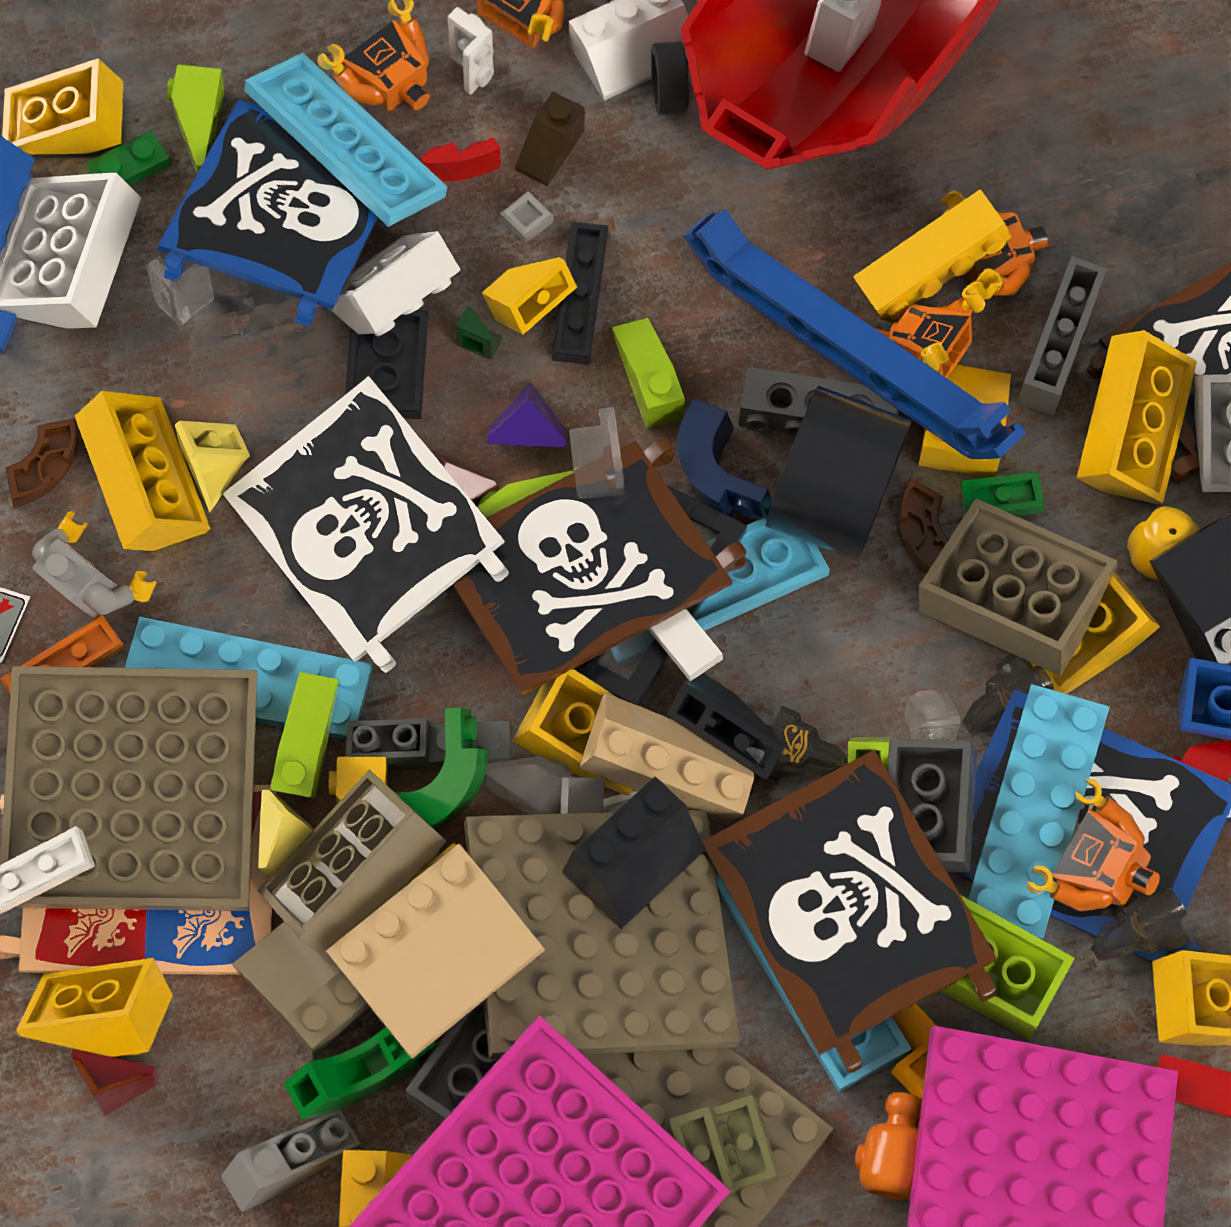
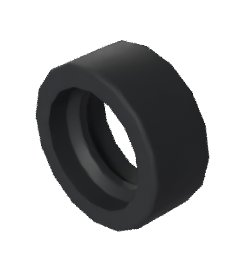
[651,41,689,115]

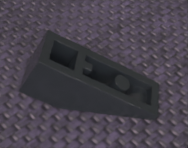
[666,673,787,780]

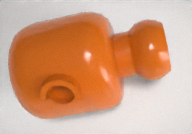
[855,1092,922,1200]

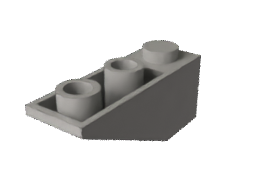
[221,1110,361,1212]

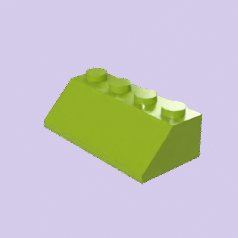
[940,895,1075,1041]

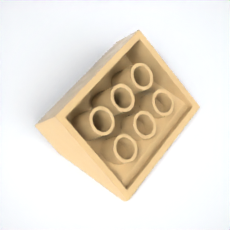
[326,844,545,1059]

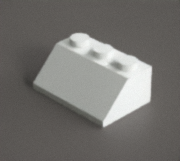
[569,0,688,101]
[328,231,460,336]

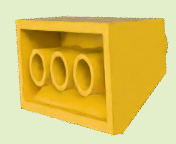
[1077,330,1197,504]
[75,391,211,551]

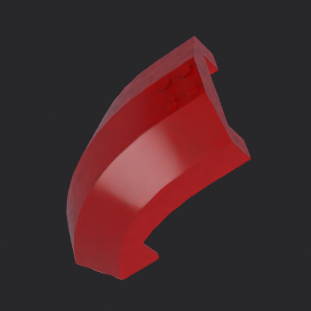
[681,0,1001,170]

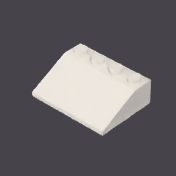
[0,173,141,328]

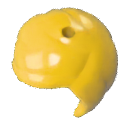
[1127,506,1200,581]

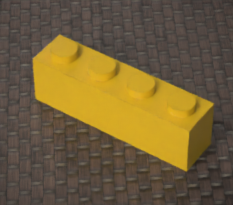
[853,189,1011,320]

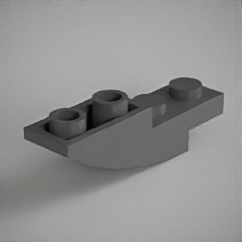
[346,718,513,771]

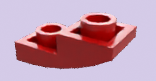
[420,137,501,182]
[1157,1054,1231,1118]

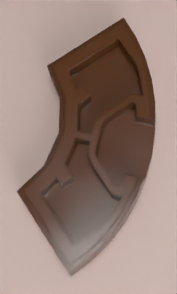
[5,418,79,508]
[898,477,949,574]

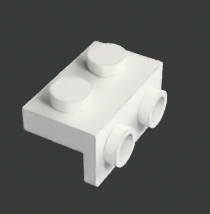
[448,7,494,95]

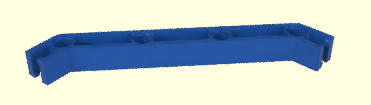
[683,209,1026,459]

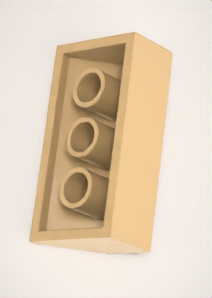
[579,693,754,826]

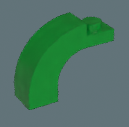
[396,708,488,830]
[283,1027,436,1120]

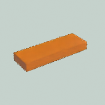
[1,615,125,694]

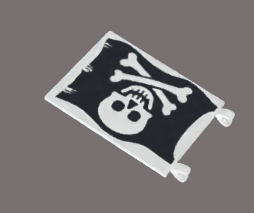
[223,376,509,673]

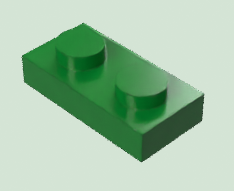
[85,130,171,186]
[959,472,1045,516]

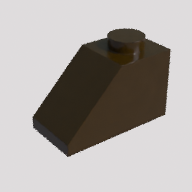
[515,91,585,187]

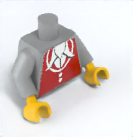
[32,511,157,619]

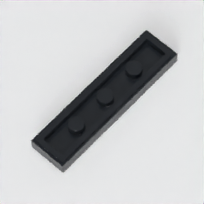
[552,221,608,365]

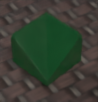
[456,306,502,359]

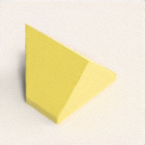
[175,421,250,513]
[258,790,314,877]

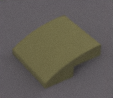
[669,1095,780,1193]

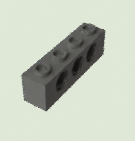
[1017,256,1108,416]
[738,367,898,437]

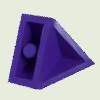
[487,382,567,447]

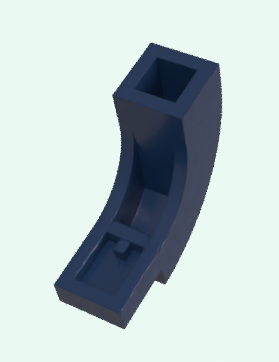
[677,399,772,519]

